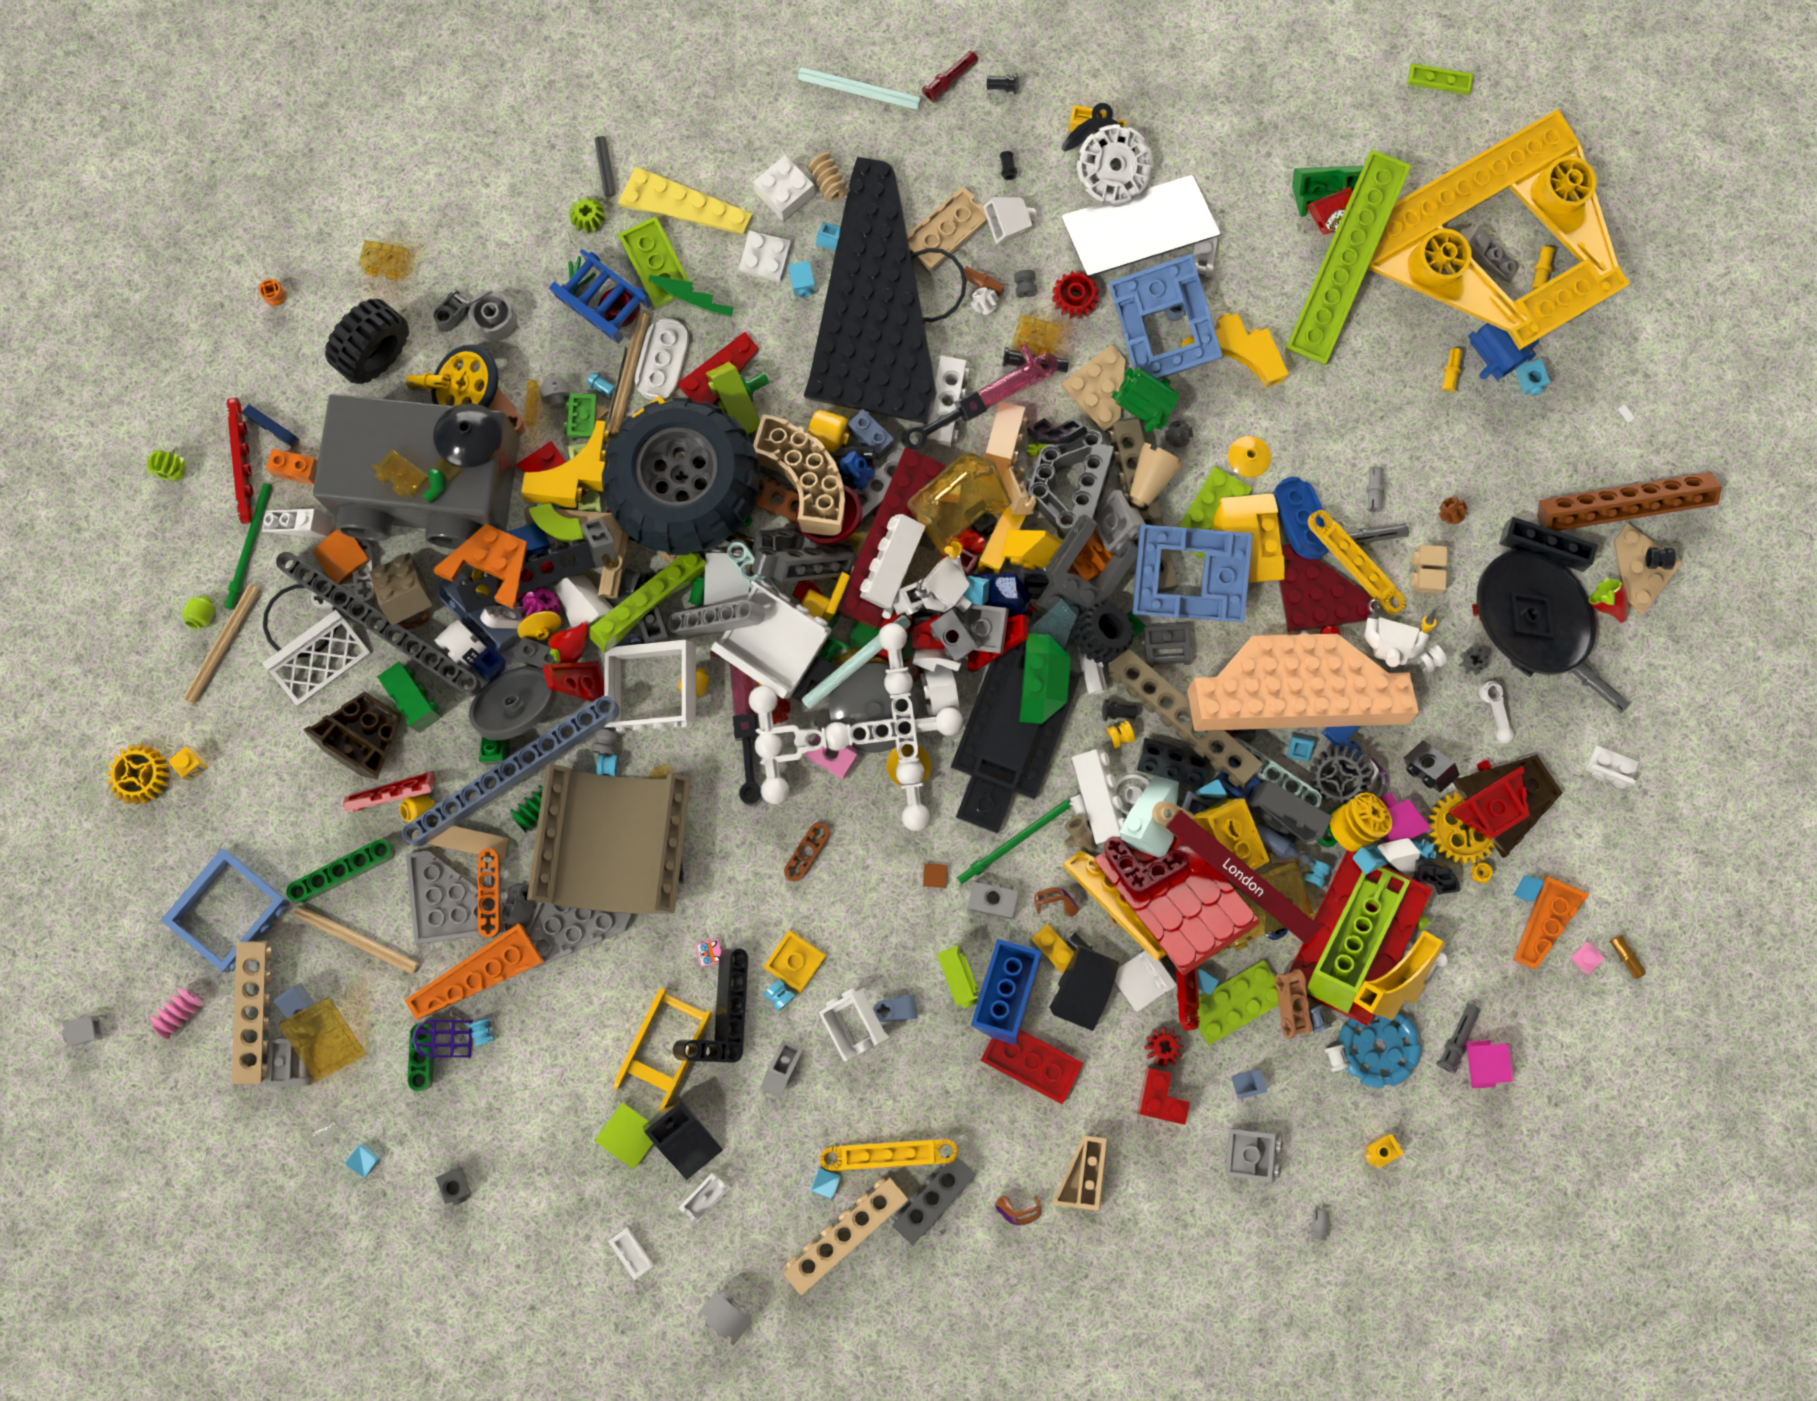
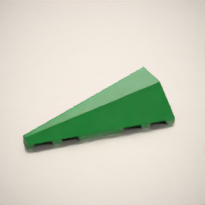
[1292,166,1363,217]

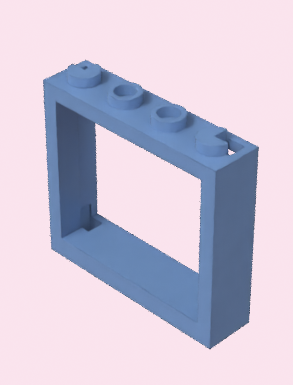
[161,848,289,973]

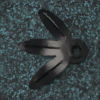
[1061,103,1135,162]

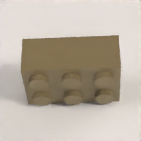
[369,552,433,626]

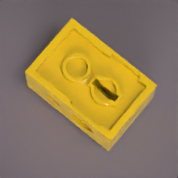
[1194,798,1270,881]

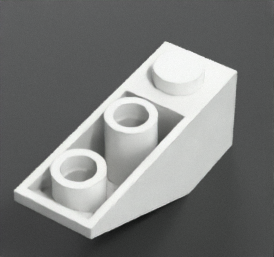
[262,509,333,538]

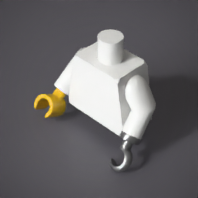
[914,541,971,613]
[1364,599,1436,667]

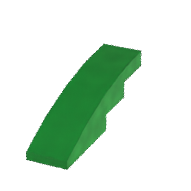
[649,275,733,318]

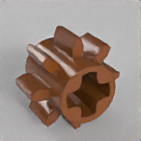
[1439,497,1467,524]

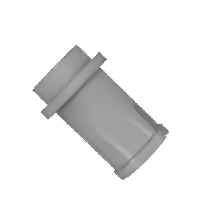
[1310,1210,1329,1241]

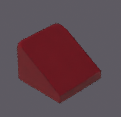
[960,548,979,580]

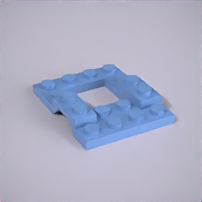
[1108,254,1223,380]
[1132,524,1253,623]

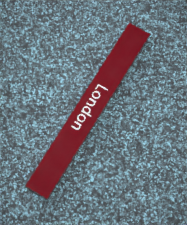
[1165,809,1321,945]

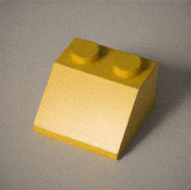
[1003,530,1063,571]

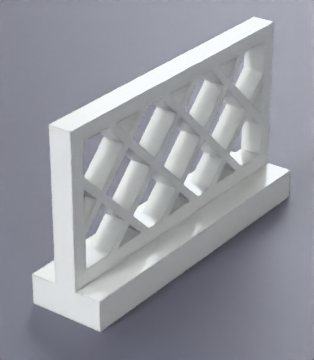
[262,610,371,706]

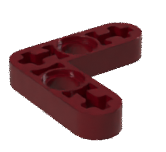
[1104,837,1189,896]

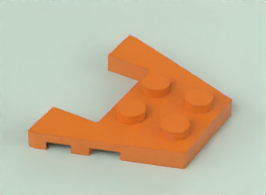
[434,524,527,610]

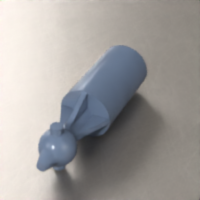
[1256,823,1315,869]

